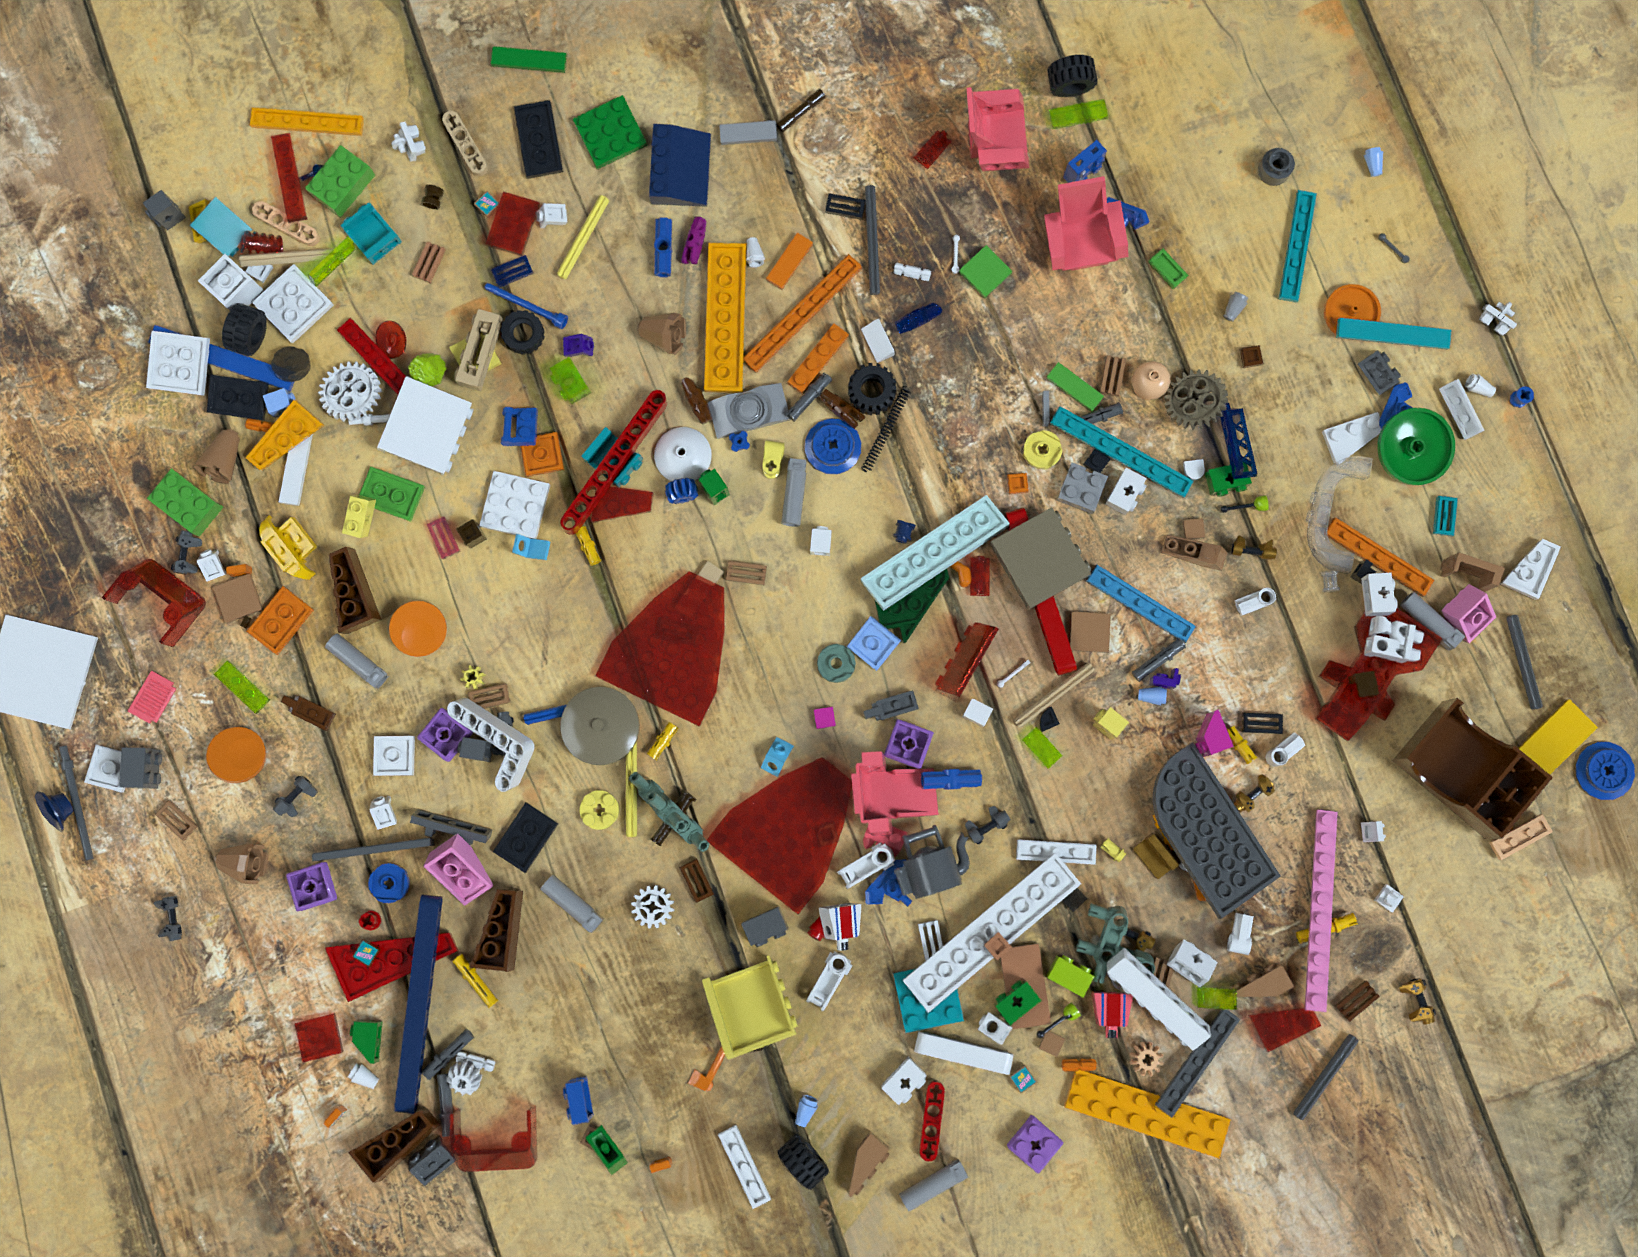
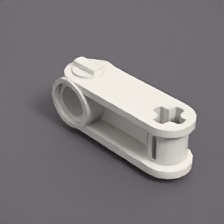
[837,842,895,889]
[806,951,853,1011]

